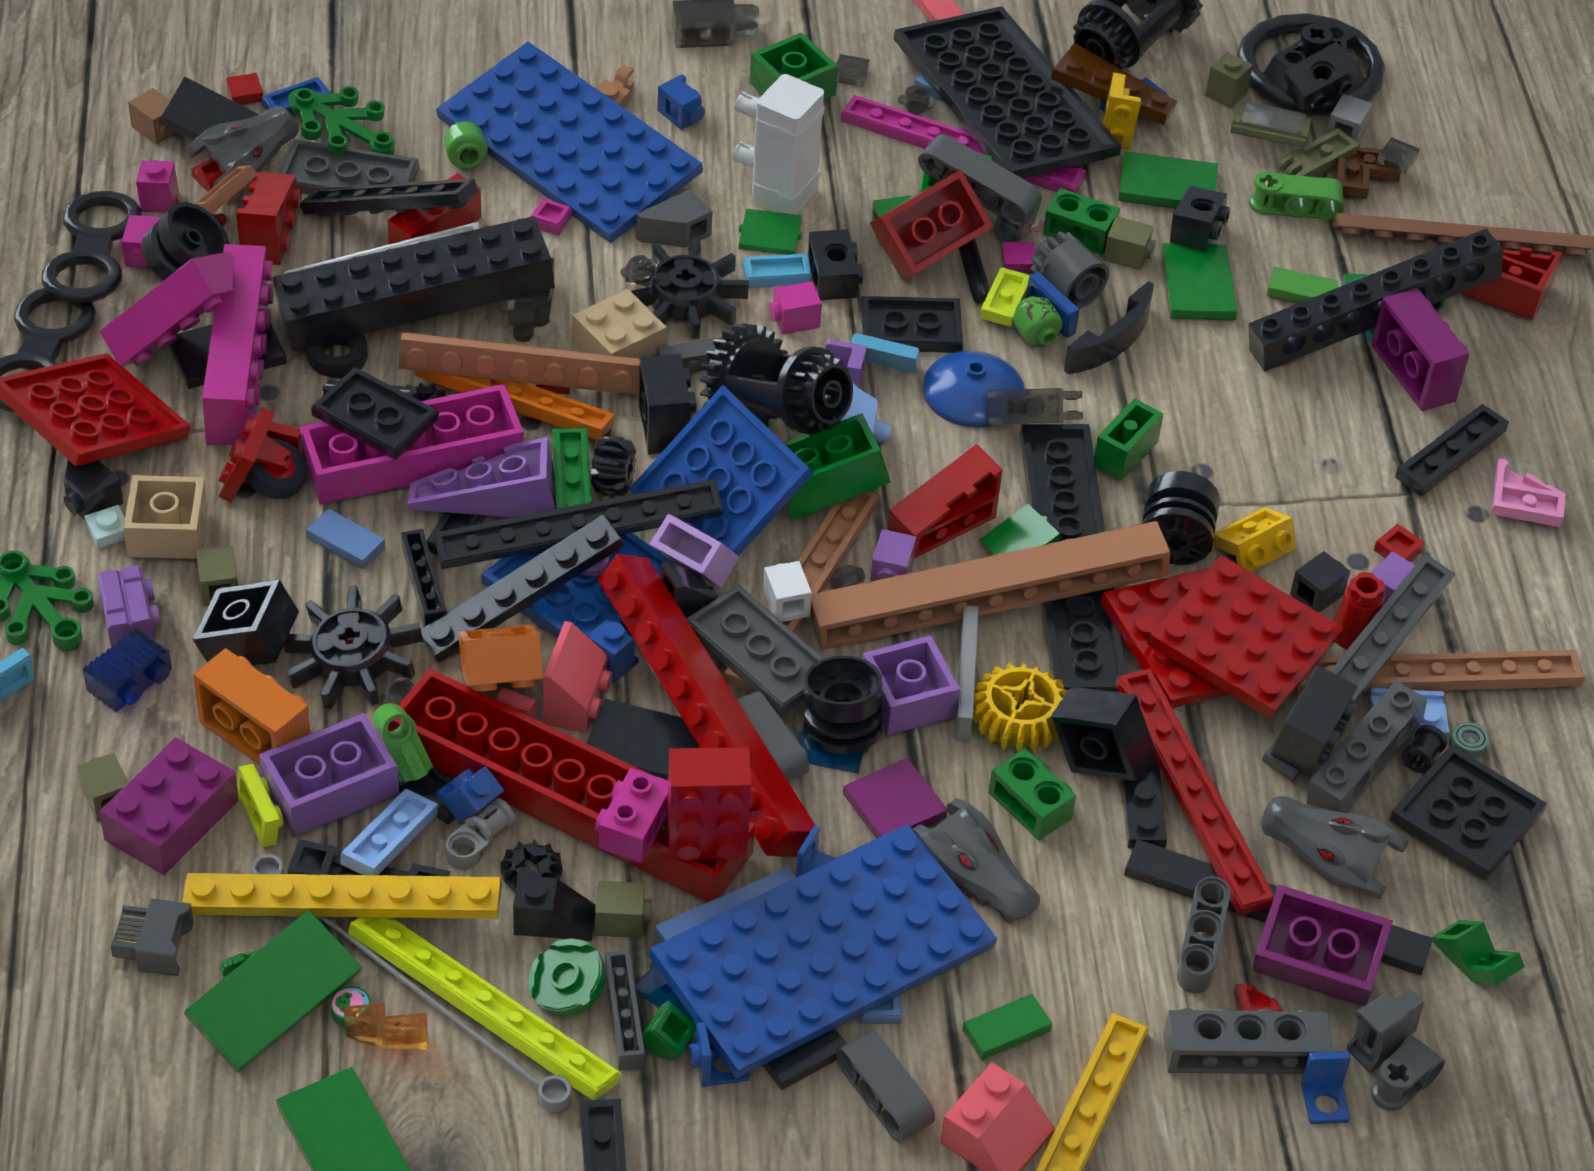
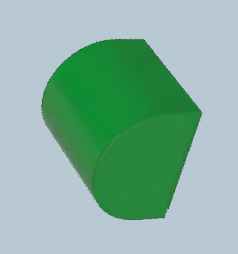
[642,1001,696,1060]

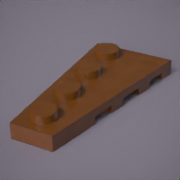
[1050,43,1177,125]

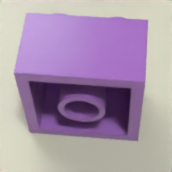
[862,635,960,736]

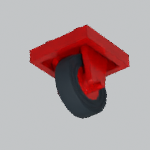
[218,407,308,503]

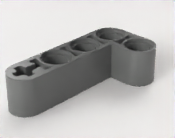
[918,134,1042,242]

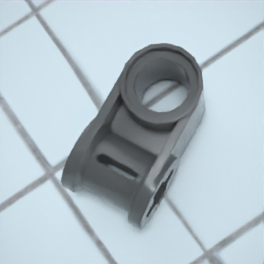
[1371,1035,1445,1111]

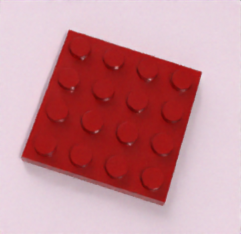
[0,353,191,466]
[1147,555,1344,720]
[1100,567,1228,708]

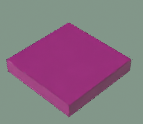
[843,758,948,839]

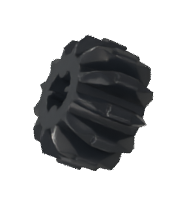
[590,436,637,496]

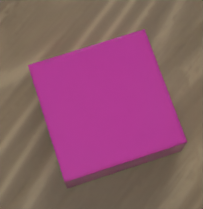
[530,198,573,236]
[1001,242,1036,273]

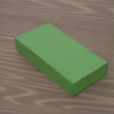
[1267,266,1338,303]

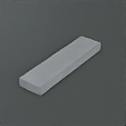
[955,605,978,742]

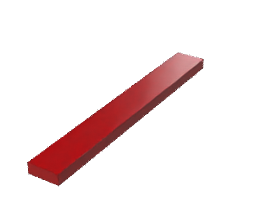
[1115,668,1275,916]

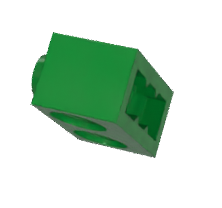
[1043,188,1120,255]
[988,748,1076,841]

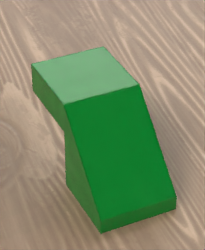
[1432,920,1525,985]

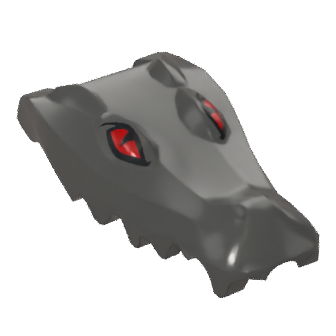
[184,106,299,186]
[1261,796,1409,899]
[912,798,1040,923]

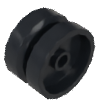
[141,202,229,281]

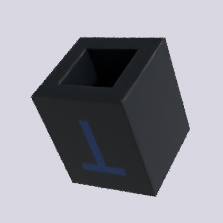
[1290,551,1350,613]

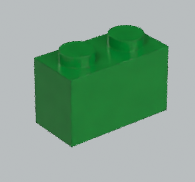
[1094,398,1164,481]

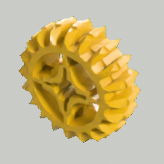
[973,662,1069,753]

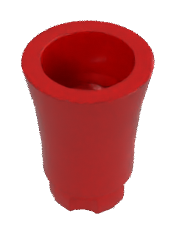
[1333,572,1385,650]

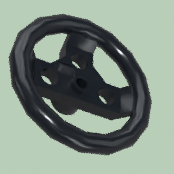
[1237,13,1385,115]

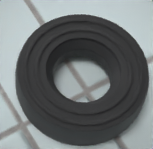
[306,334,368,378]

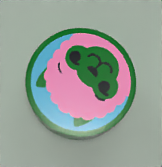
[330,986,371,1028]

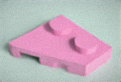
[1491,458,1566,527]

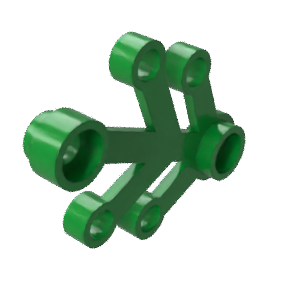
[288,86,395,155]
[0,550,94,652]

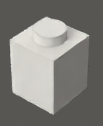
[763,561,812,622]

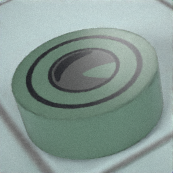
[1450,722,1489,759]

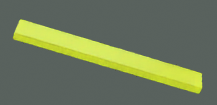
[348,917,621,1100]

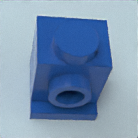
[657,74,705,130]
[587,620,639,683]
[436,766,504,823]

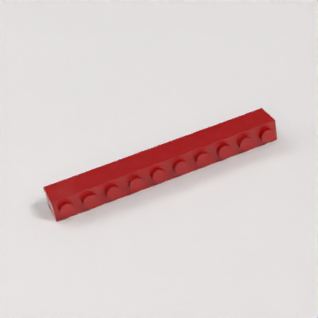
[597,554,820,857]

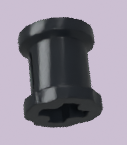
[1401,724,1448,773]

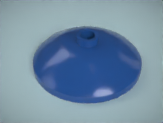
[923,351,1024,428]

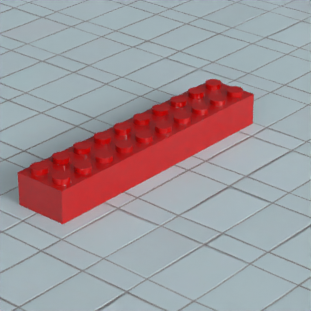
[388,668,755,902]

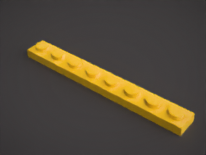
[182,873,502,919]

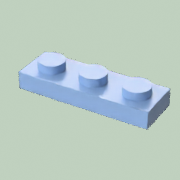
[340,789,438,875]

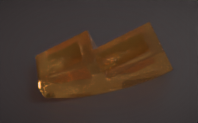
[344,1003,429,1050]

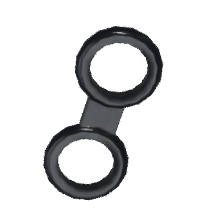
[42,191,142,303]
[0,288,96,412]

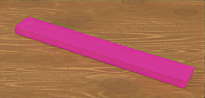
[841,95,1086,193]

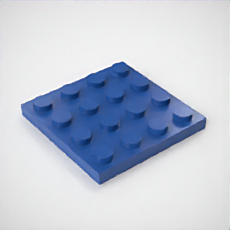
[629,385,814,556]
[481,533,679,638]

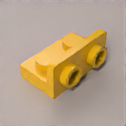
[1102,73,1141,149]
[1213,507,1297,572]

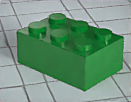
[784,413,891,520]

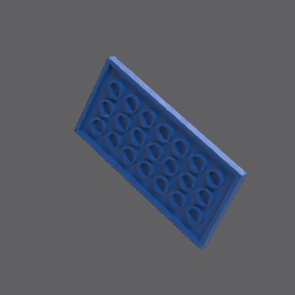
[436,41,703,243]
[649,824,997,1079]

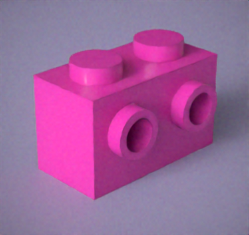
[595,768,668,863]

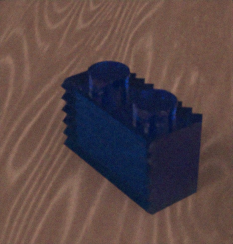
[83,627,172,712]

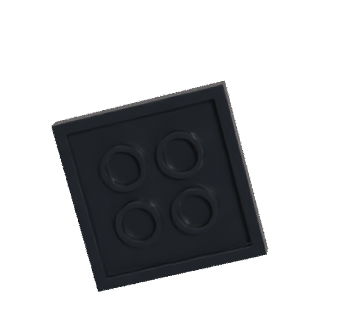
[1389,745,1547,880]

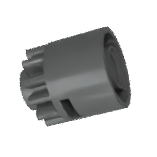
[1030,231,1109,309]

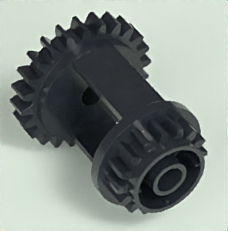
[1073,0,1203,69]
[699,323,853,435]

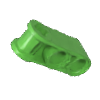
[1249,172,1344,220]

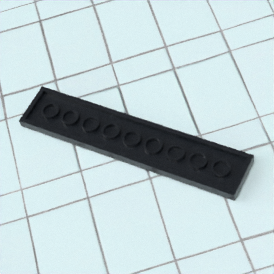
[1020,424,1127,692]

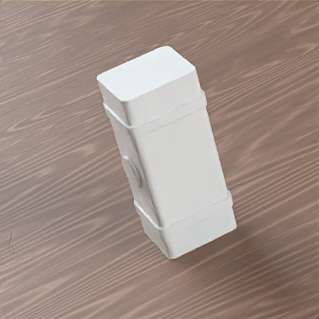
[732,74,825,215]

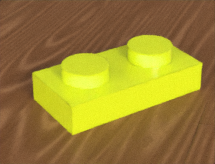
[980,267,1029,327]
[237,763,283,848]

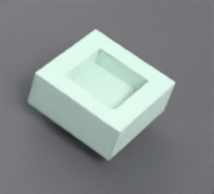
[84,505,125,549]

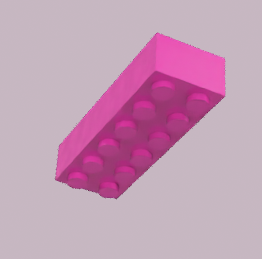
[202,244,274,445]
[300,384,524,505]

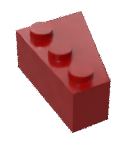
[236,172,302,265]
[1459,238,1562,320]
[888,444,1003,559]

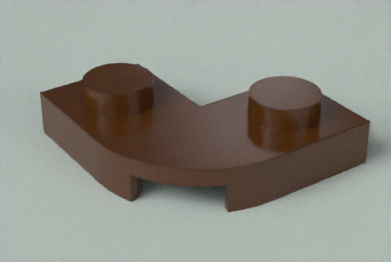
[1336,148,1401,199]

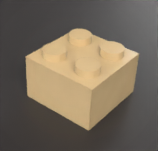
[572,289,667,359]
[123,475,208,559]

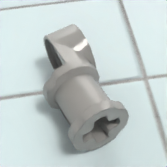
[446,798,516,870]

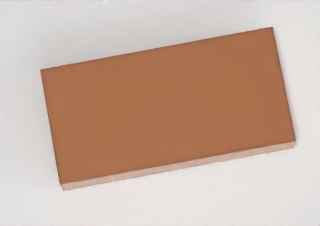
[195,165,258,214]

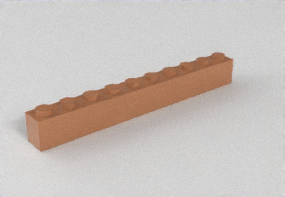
[810,521,1170,650]

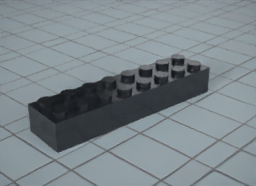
[272,216,555,351]

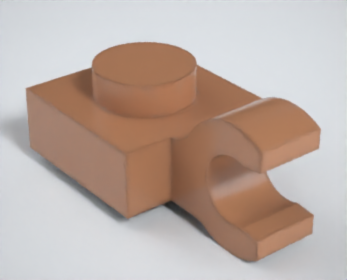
[596,65,634,108]

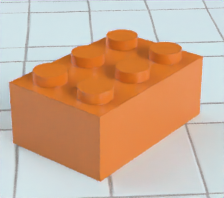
[458,625,543,691]
[193,648,311,765]

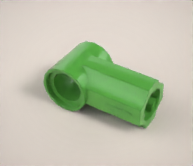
[372,703,433,782]

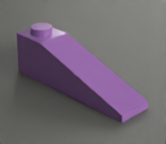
[408,437,556,517]

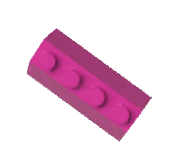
[99,252,234,367]

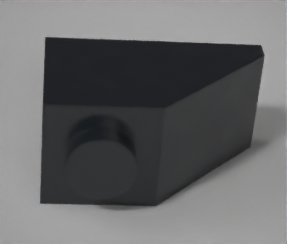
[63,460,123,520]
[661,561,717,618]
[513,875,596,941]

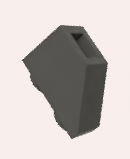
[636,189,713,248]

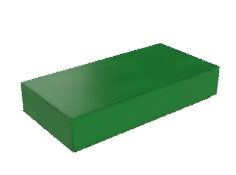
[962,994,1052,1060]

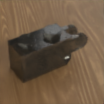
[672,0,759,48]
[502,257,555,343]
[986,388,1083,425]

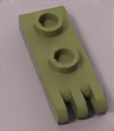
[1277,128,1360,177]

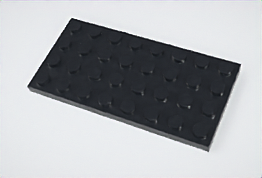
[894,6,1122,179]

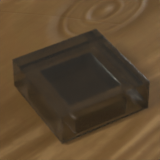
[836,54,870,87]
[1376,137,1420,174]

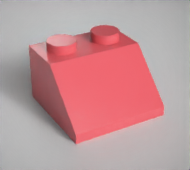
[543,621,612,734]
[940,1062,1055,1171]

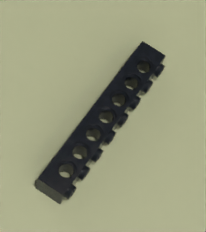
[1248,228,1503,372]

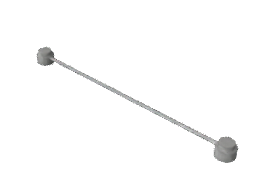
[251,854,571,1113]

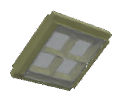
[1230,102,1313,148]

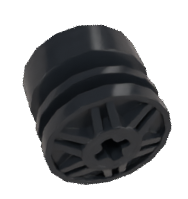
[1142,471,1221,565]
[804,656,882,754]

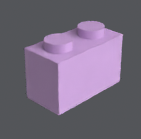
[650,514,740,588]

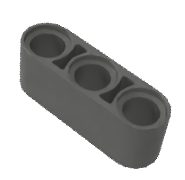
[737,691,809,781]
[1177,876,1230,993]
[836,1031,935,1141]

